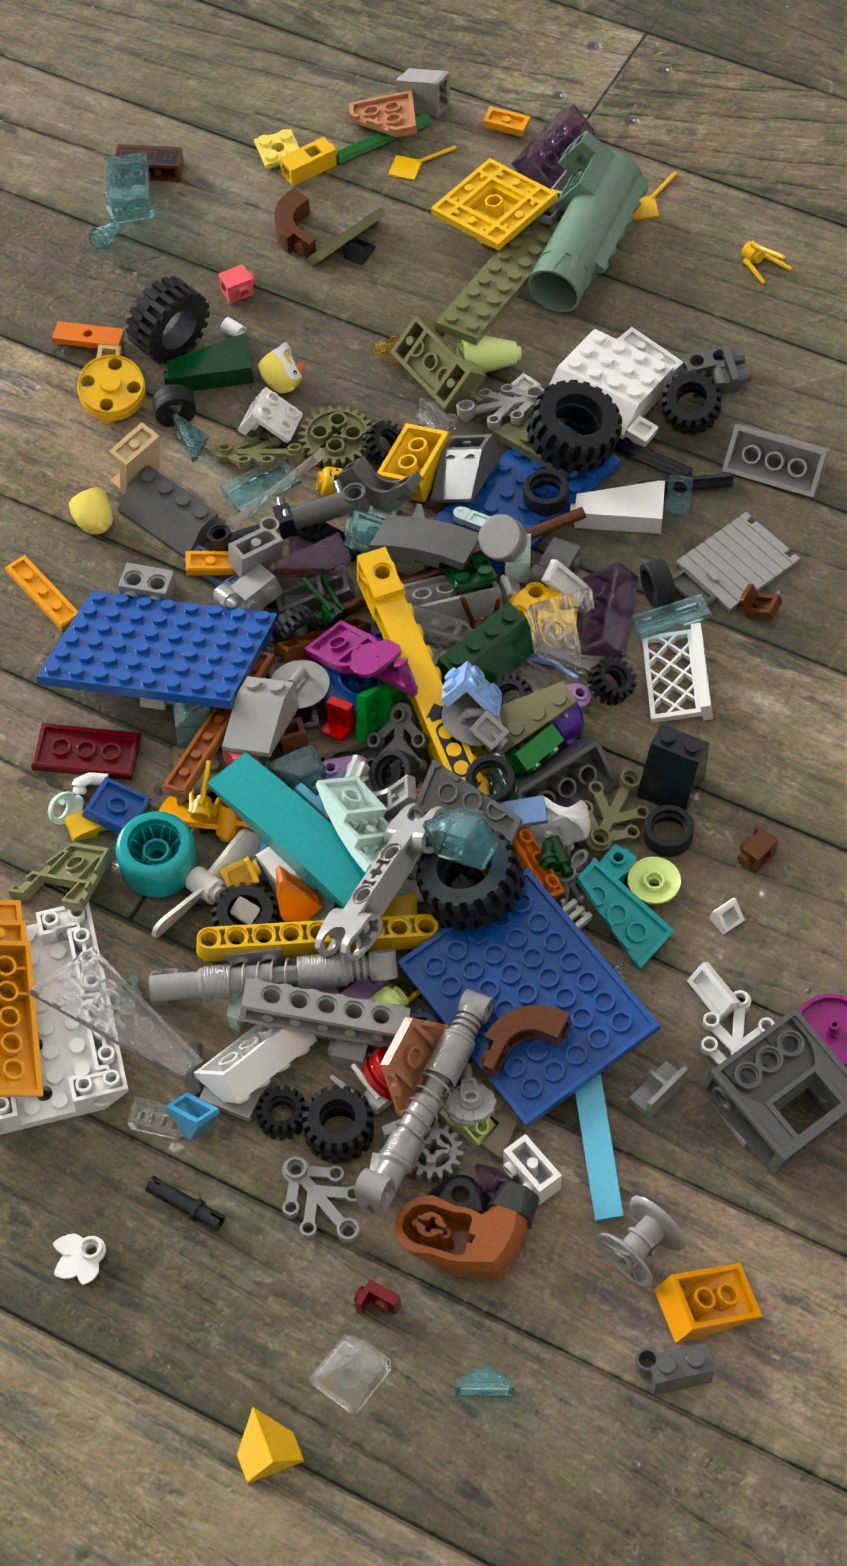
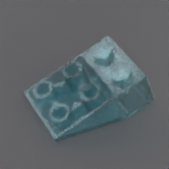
[104,152,155,224]

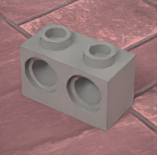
[118,563,176,601]

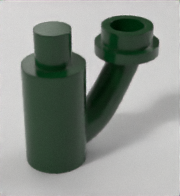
[538,835,573,878]

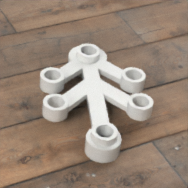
[701,990,774,1065]

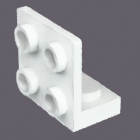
[238,386,303,443]

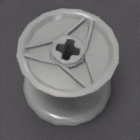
[596,1195,687,1288]

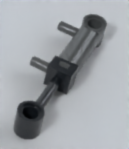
[207,479,370,551]

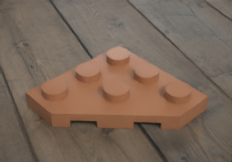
[349,90,418,137]

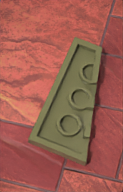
[482,681,578,757]

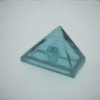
[173,413,209,463]
[455,1363,515,1398]

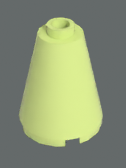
[457,335,521,373]

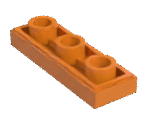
[52,321,125,349]
[512,827,565,899]

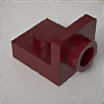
[354,1279,401,1315]

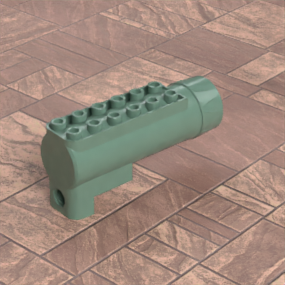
[528,130,649,312]

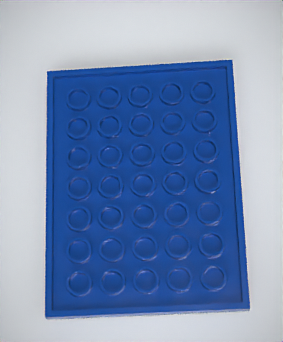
[36,591,278,709]
[397,867,661,1128]

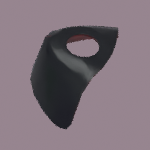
[426,1175,492,1212]

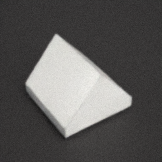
[498,575,521,605]
[709,898,745,934]

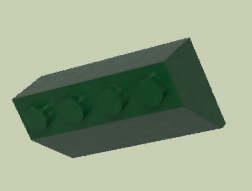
[436,601,540,693]

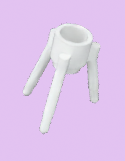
[330,1053,393,1114]

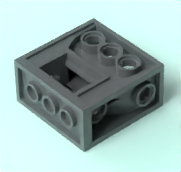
[700,1008,847,1176]

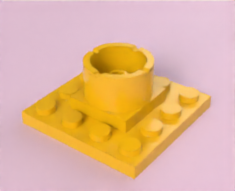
[431,158,558,251]

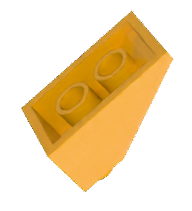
[654,1263,762,1344]

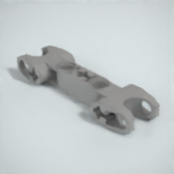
[315,803,450,962]

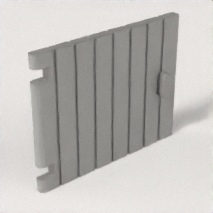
[676,512,801,612]

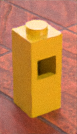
[280,137,338,187]

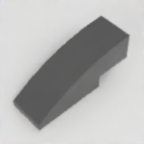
[276,571,356,614]

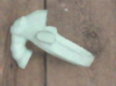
[48,791,85,825]

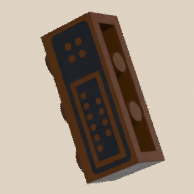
[113,144,184,182]

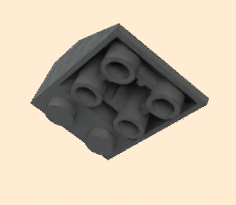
[431,434,502,503]

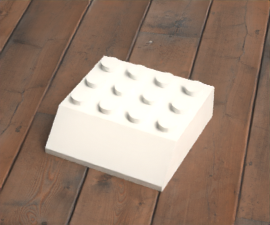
[549,329,674,439]

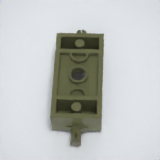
[390,315,487,412]

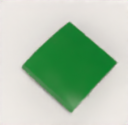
[356,684,405,743]

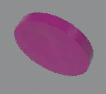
[798,994,847,1068]

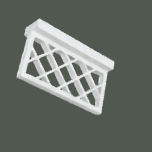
[642,622,713,723]

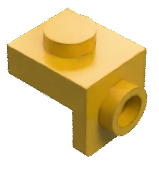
[219,856,262,890]

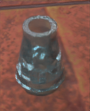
[89,221,121,249]

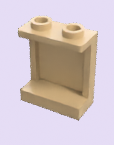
[109,422,160,494]

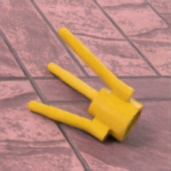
[741,241,792,284]
[188,760,222,822]

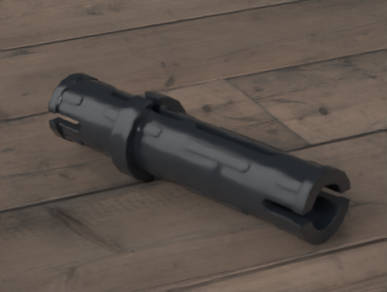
[145,1176,226,1232]

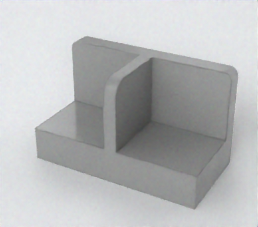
[629,1061,688,1120]

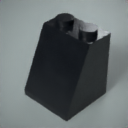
[637,724,709,811]

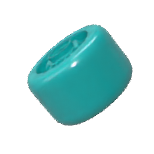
[116,811,198,898]

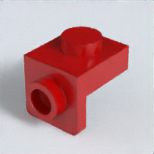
[321,696,356,742]

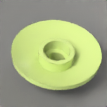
[628,857,681,904]

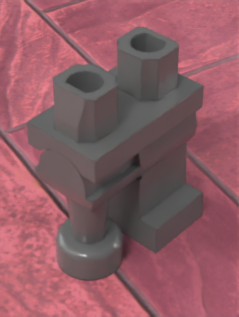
[683,344,751,397]

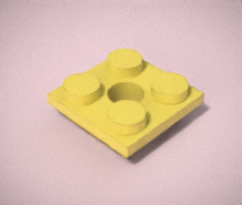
[254,129,299,169]

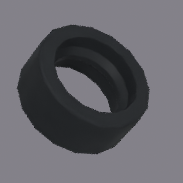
[523,469,569,516]
[640,558,676,608]
[369,749,421,792]
[465,754,516,802]
[643,804,694,857]

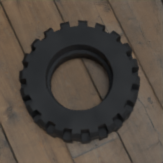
[526,380,622,473]
[416,825,525,931]

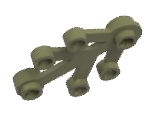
[214,432,305,470]
[583,768,650,852]

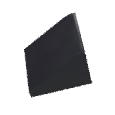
[343,238,376,265]

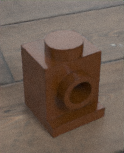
[737,825,778,874]

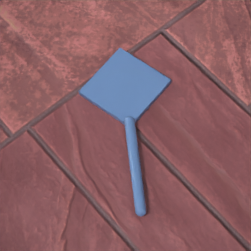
[527,651,579,680]

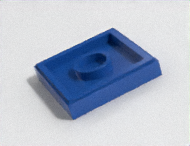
[82,777,152,834]

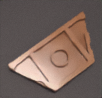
[380,1017,451,1117]

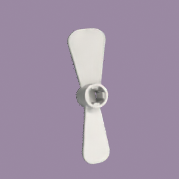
[151,829,261,938]

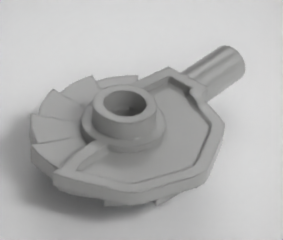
[444,1063,497,1127]

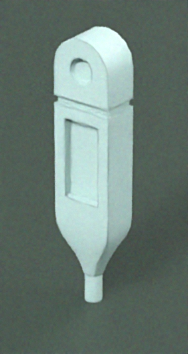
[453,506,490,531]

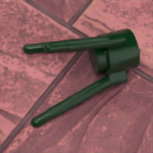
[302,575,346,627]

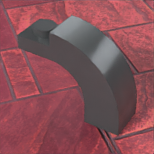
[337,456,423,510]

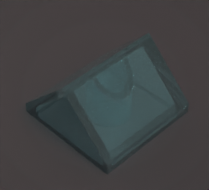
[343,509,396,562]

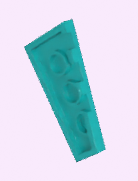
[576,859,675,971]

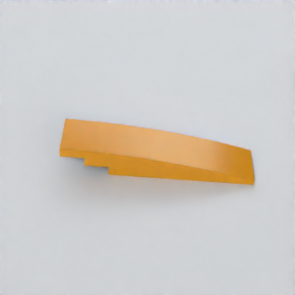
[0,900,43,1097]

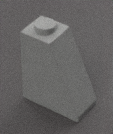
[395,68,450,118]

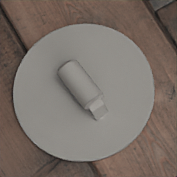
[271,660,330,709]
[442,693,502,746]

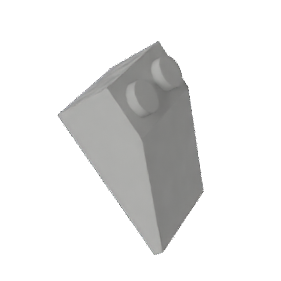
[222,676,300,757]

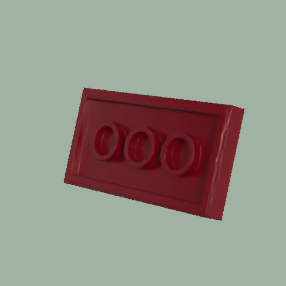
[31,723,142,780]

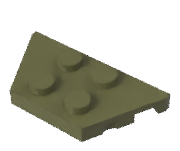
[492,416,573,478]

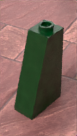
[163,333,254,391]

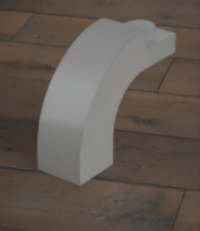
[325,774,417,821]

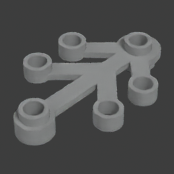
[456,384,544,430]
[282,1156,360,1244]

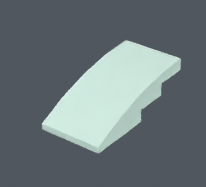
[316,776,389,873]

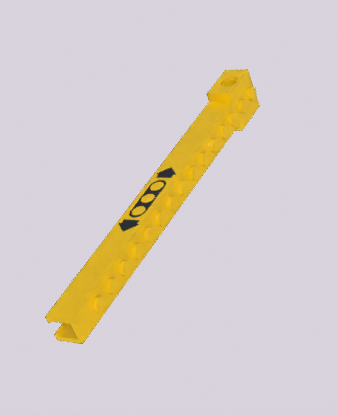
[357,547,490,877]

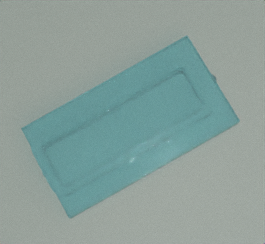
[220,456,301,513]
[631,594,712,640]

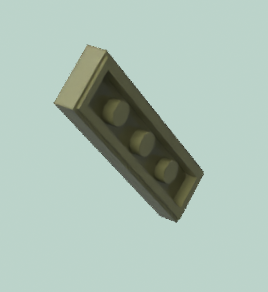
[307,208,386,266]

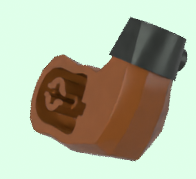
[394,1181,540,1281]

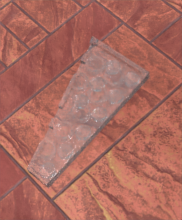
[29,946,203,1081]

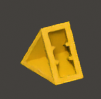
[237,1407,304,1484]

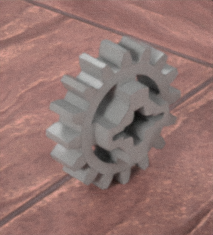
[410,1122,464,1184]

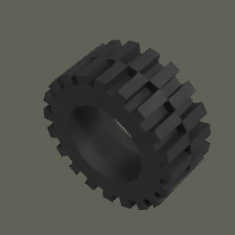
[126,276,210,364]

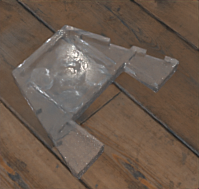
[527,588,607,678]

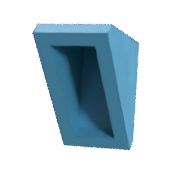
[165,1092,220,1142]

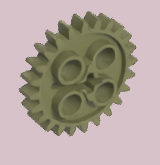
[298,405,372,469]

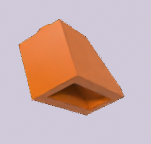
[276,865,322,922]

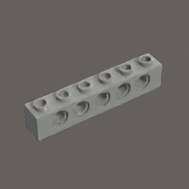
[238,978,411,1048]

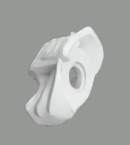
[527,797,590,851]

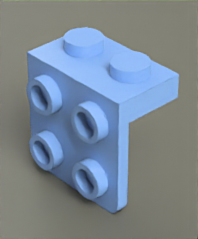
[441,660,502,718]

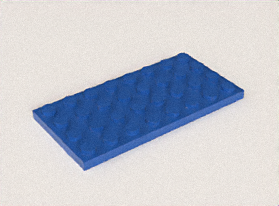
[433,420,621,582]

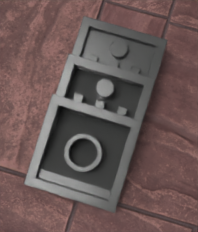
[368,516,479,571]

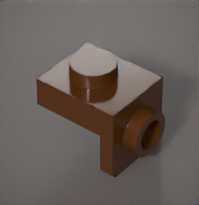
[739,584,783,620]

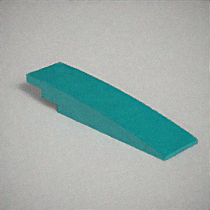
[207,752,366,909]

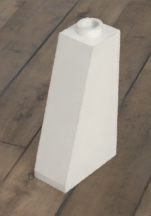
[570,481,665,534]

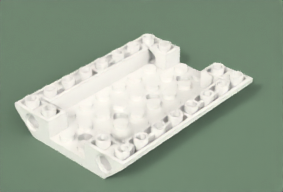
[0,901,129,1135]

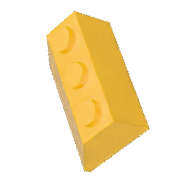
[377,423,450,502]

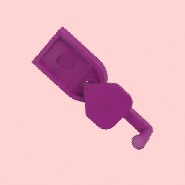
[304,620,418,697]

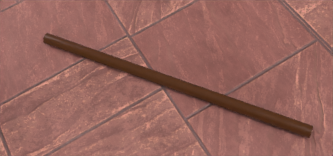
[316,507,586,624]

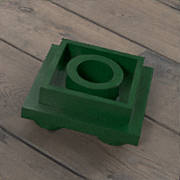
[442,554,498,594]

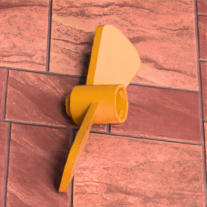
[159,796,255,843]

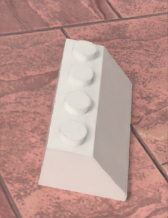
[194,1024,317,1104]

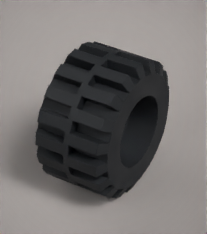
[662,369,721,435]
[211,882,281,945]
[302,1085,374,1164]

